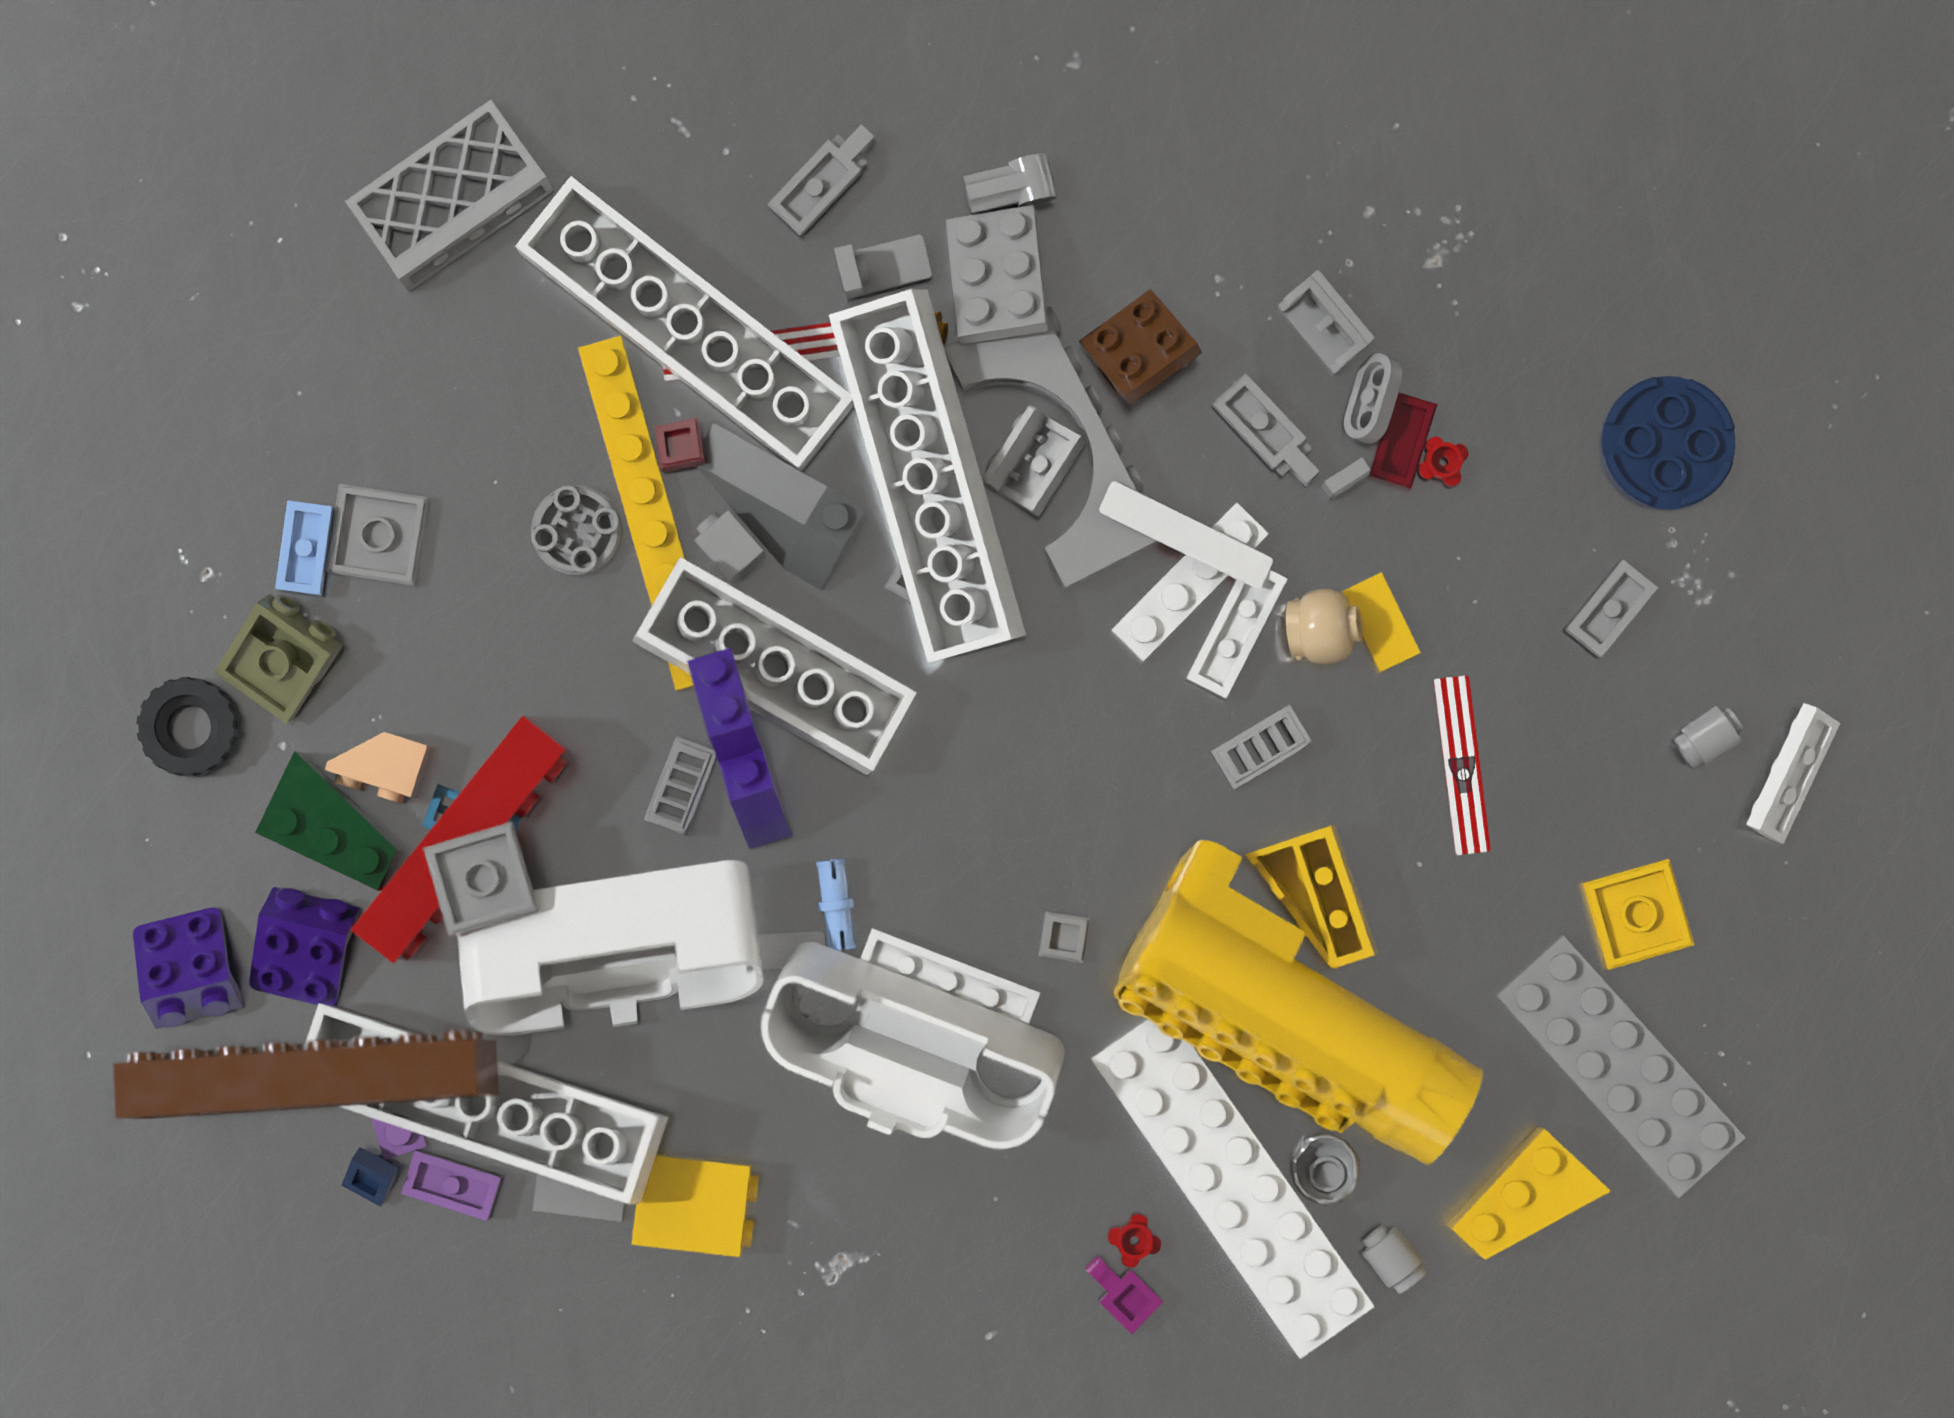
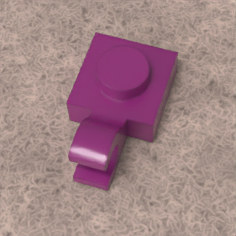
[1085,1255,1163,1334]

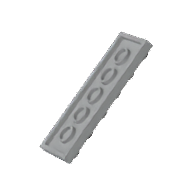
[1495,936,1746,1198]

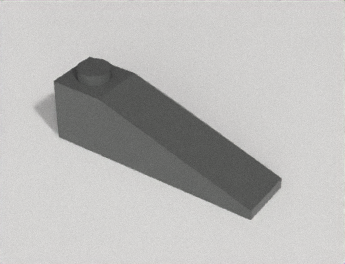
[696,423,867,591]

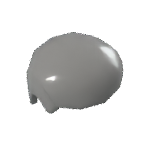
[1292,1134,1361,1206]

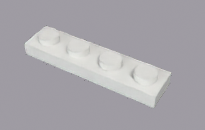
[1111,503,1269,662]
[860,928,1040,1024]

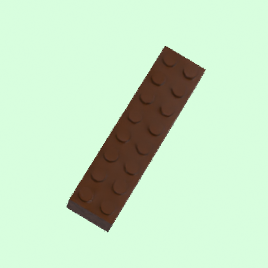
[113,1030,499,1119]

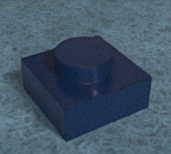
[341,1147,399,1207]

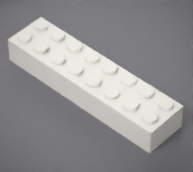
[515,176,854,472]
[829,289,1026,663]
[303,1003,668,1204]
[1090,1019,1375,1359]

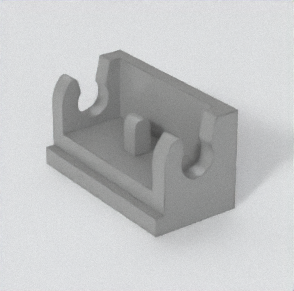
[1277,270,1375,375]

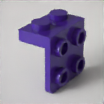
[249,887,360,1006]
[133,907,243,1029]

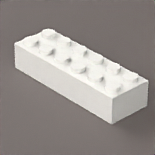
[632,557,917,775]

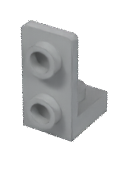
[834,235,932,300]

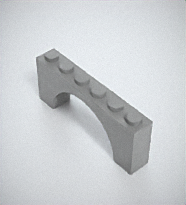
[944,306,1160,591]

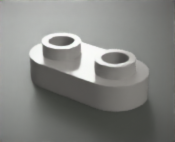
[1344,353,1403,444]

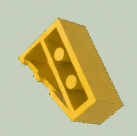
[1245,824,1378,969]
[1446,1127,1611,1260]

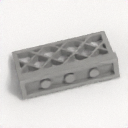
[345,100,555,292]

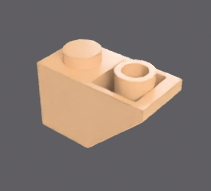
[325,732,433,804]

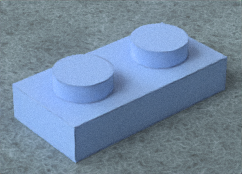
[275,500,334,596]

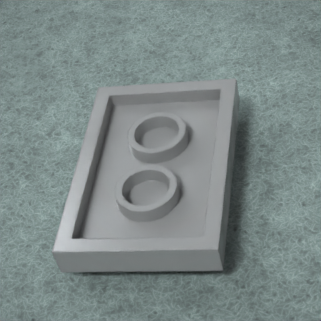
[946,205,1049,345]

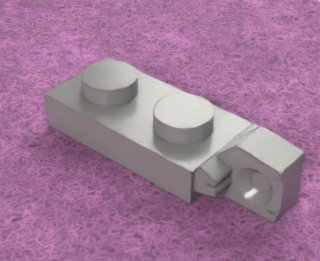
[767,124,876,237]
[1212,373,1320,487]

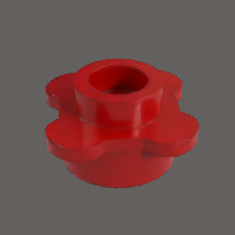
[1418,436,1469,487]
[1108,1214,1161,1268]

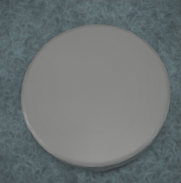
[531,486,622,576]

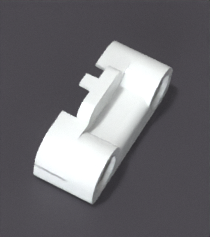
[457,860,764,1036]
[761,942,1065,1149]

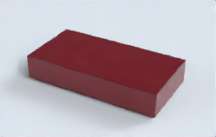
[1368,392,1438,491]

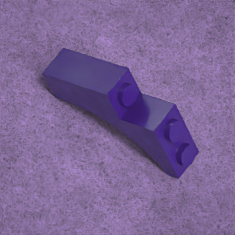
[687,647,792,849]

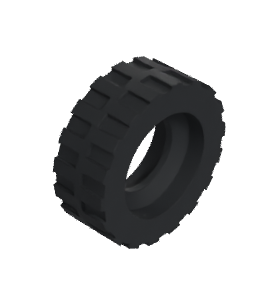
[136,677,241,777]

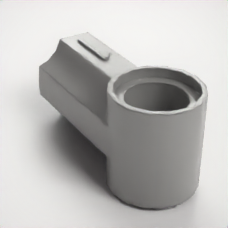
[963,153,1057,215]

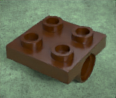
[1079,289,1202,405]

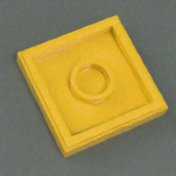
[1581,859,1694,970]

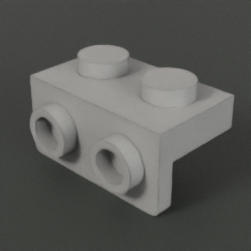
[983,405,1087,517]

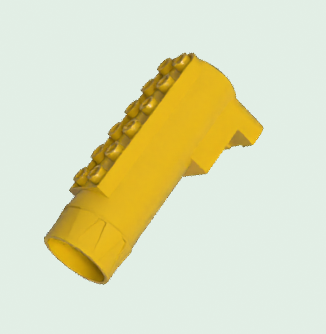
[1114,840,1483,1165]

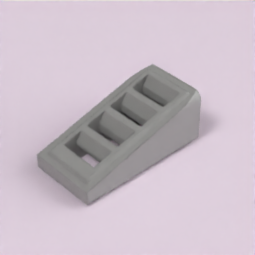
[1211,705,1312,790]
[644,736,717,836]

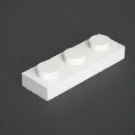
[1186,570,1287,699]
[1746,703,1840,844]

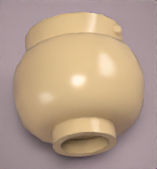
[1286,589,1362,664]

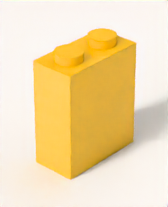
[631,1153,760,1257]

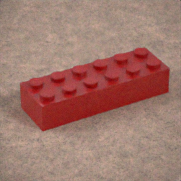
[350,715,569,964]

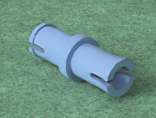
[816,858,856,951]

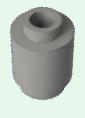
[1674,706,1744,769]
[1361,1224,1427,1294]

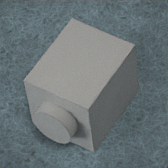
[694,511,766,584]

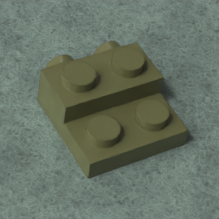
[214,594,343,724]

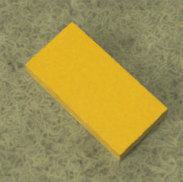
[1341,572,1421,673]

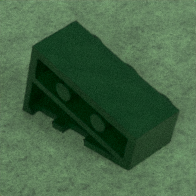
[255,751,404,891]

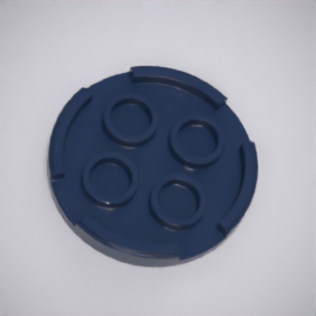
[1600,376,1735,510]

